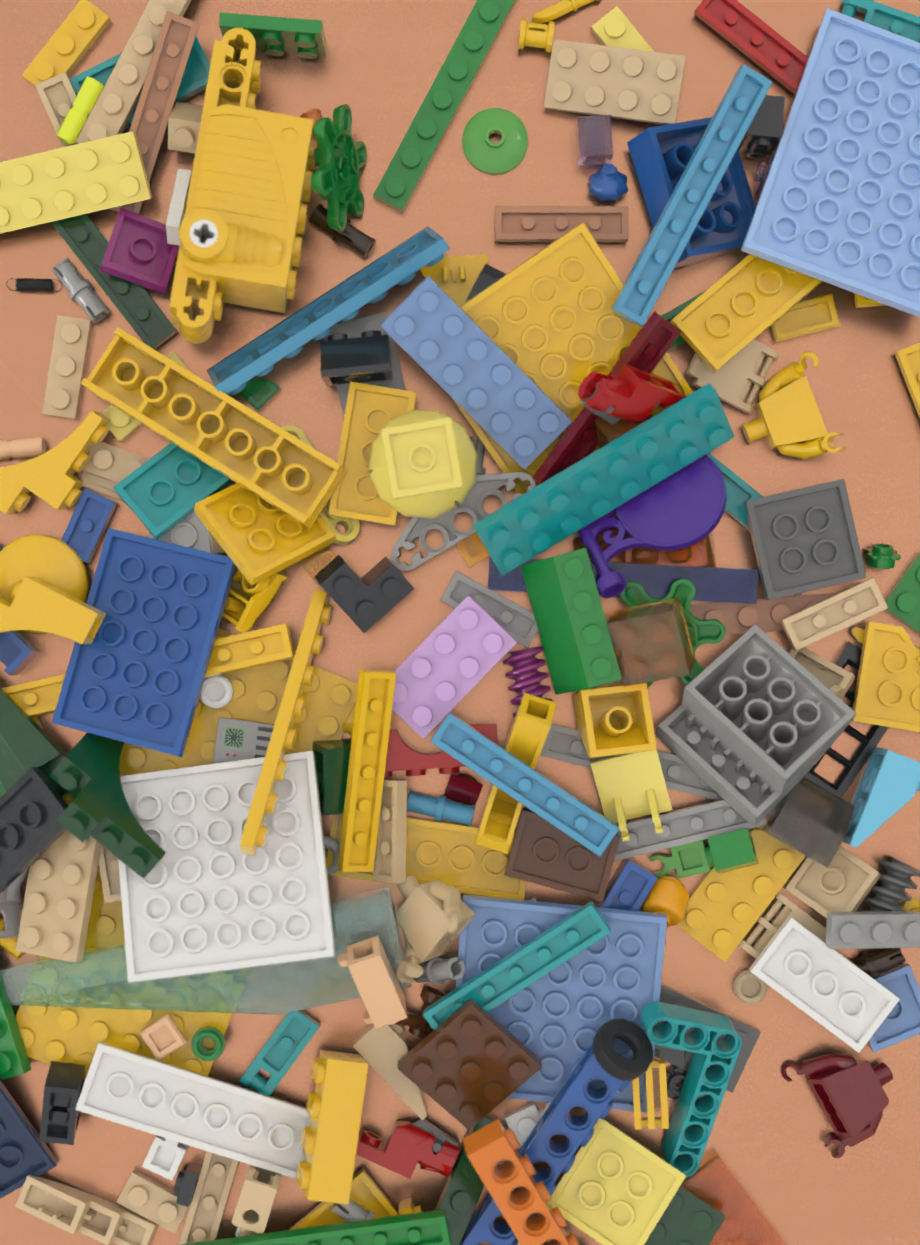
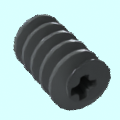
[857,856,920,912]

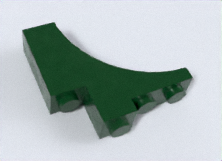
[50,733,166,879]

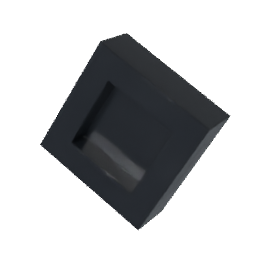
[173,1162,202,1207]

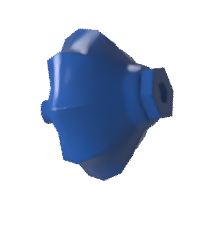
[588,164,628,201]

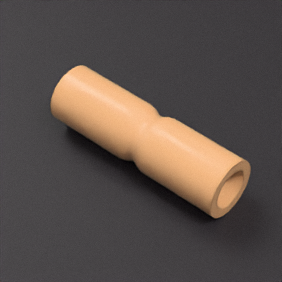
[0,437,46,460]

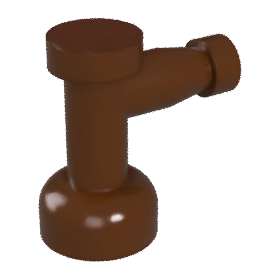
[396,986,447,1039]

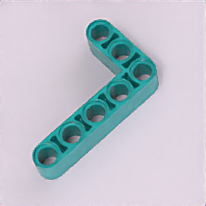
[640,1002,742,1178]

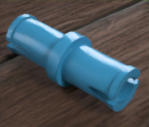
[407,791,476,826]

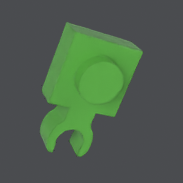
[649,840,712,879]

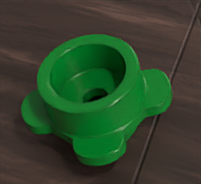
[864,543,901,569]

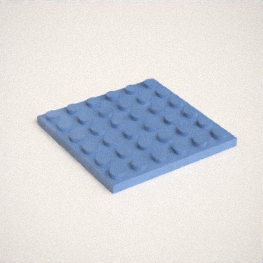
[456,894,667,1113]

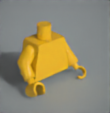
[742,352,846,459]

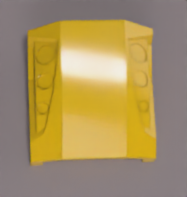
[222,555,287,633]

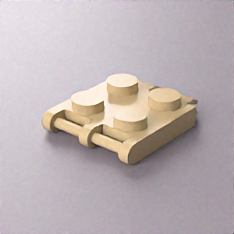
[685,340,780,414]
[739,892,836,959]

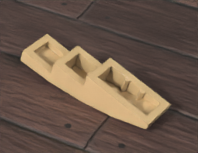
[15,1174,158,1245]

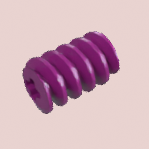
[503,646,553,718]

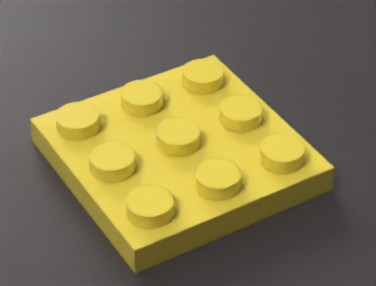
[548,1118,687,1245]

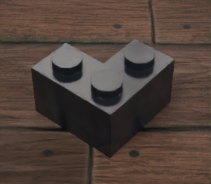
[314,555,414,633]

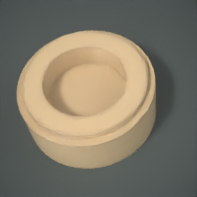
[732,969,767,1005]

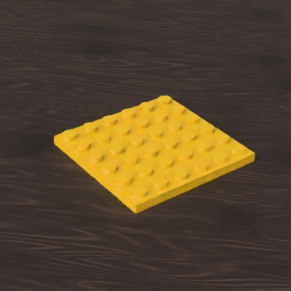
[452,222,693,495]

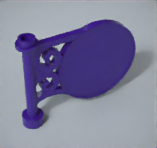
[578,455,727,598]

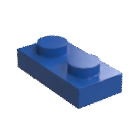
[61,489,117,563]

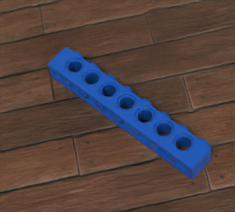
[460,1043,630,1245]

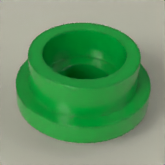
[191,1026,226,1061]

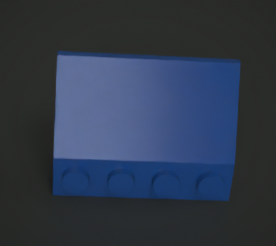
[627,117,756,268]

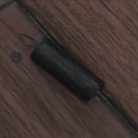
[6,278,62,292]

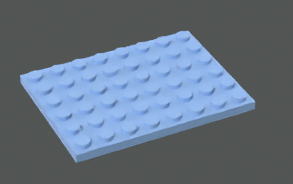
[741,8,920,317]

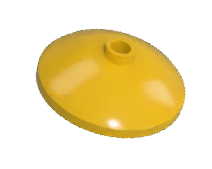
[0,534,89,634]

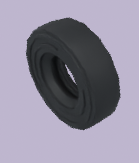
[593,1019,653,1081]

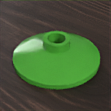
[462,108,528,175]

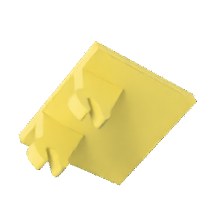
[590,750,672,842]

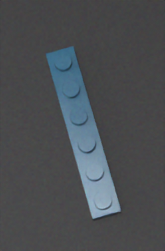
[430,712,619,856]

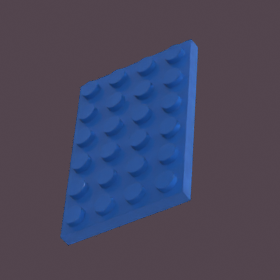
[52,528,236,757]

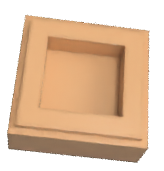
[139,1013,188,1061]

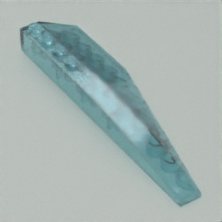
[0,887,411,1015]

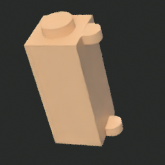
[337,936,407,1029]

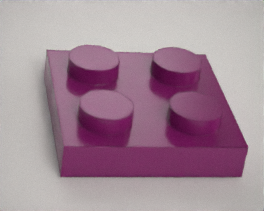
[99,208,180,294]

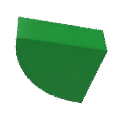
[239,379,282,413]

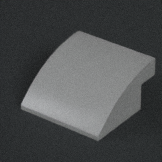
[656,624,856,827]

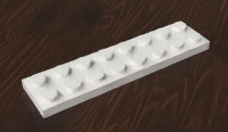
[75,1042,310,1179]

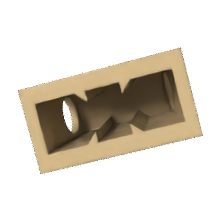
[231,1165,282,1237]

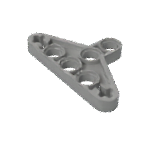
[391,472,536,571]

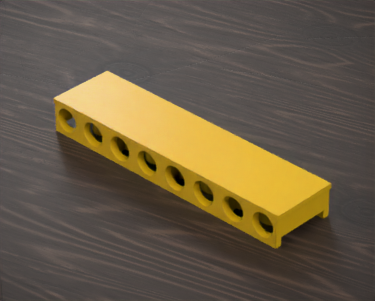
[81,327,347,529]

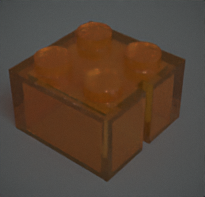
[607,598,696,686]

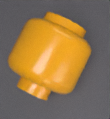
[642,876,689,928]

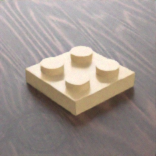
[785,835,881,919]

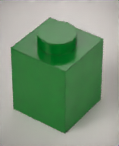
[704,828,759,873]

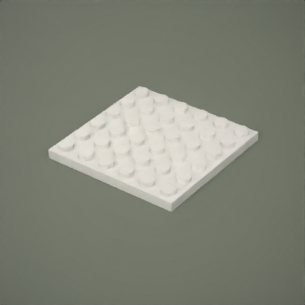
[118,751,336,983]

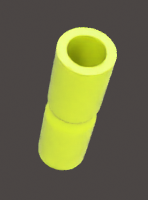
[56,76,104,146]

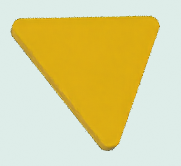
[419,254,489,306]

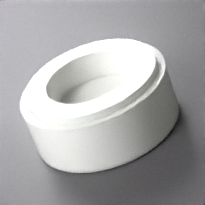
[200,675,234,708]

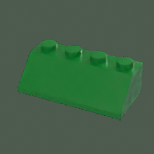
[520,548,622,695]

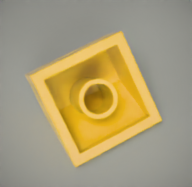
[573,683,657,758]

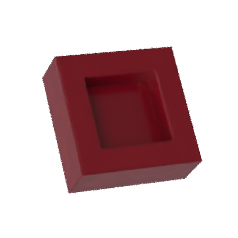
[443,773,483,805]

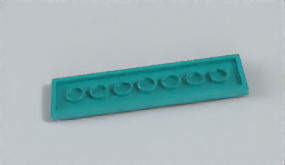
[473,383,734,576]

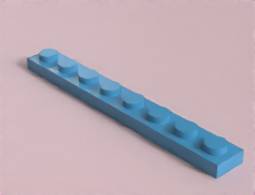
[611,64,773,326]

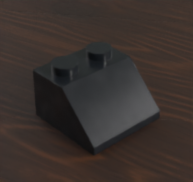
[320,330,393,386]

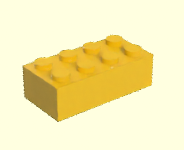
[296,1050,369,1204]

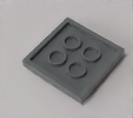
[743,479,867,600]

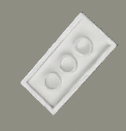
[749,916,900,1053]

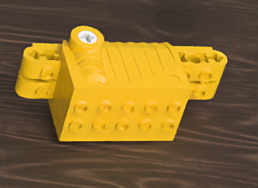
[169,28,318,344]

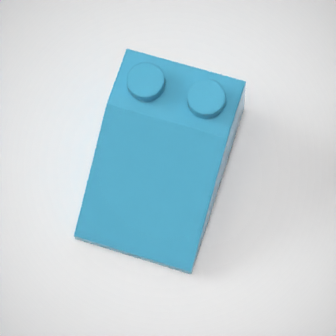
[837,747,920,848]

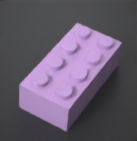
[392,593,518,739]

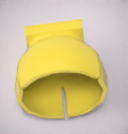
[368,410,478,519]

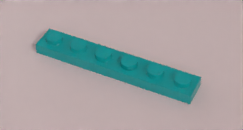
[422,901,611,1030]

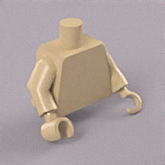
[396,875,476,984]

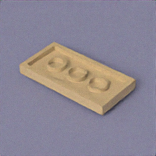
[543,39,687,125]
[16,830,101,963]

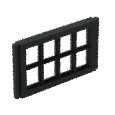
[798,641,889,808]

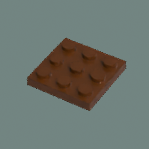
[398,998,542,1130]

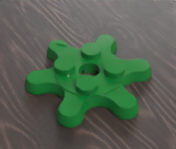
[311,104,367,231]
[607,578,726,688]

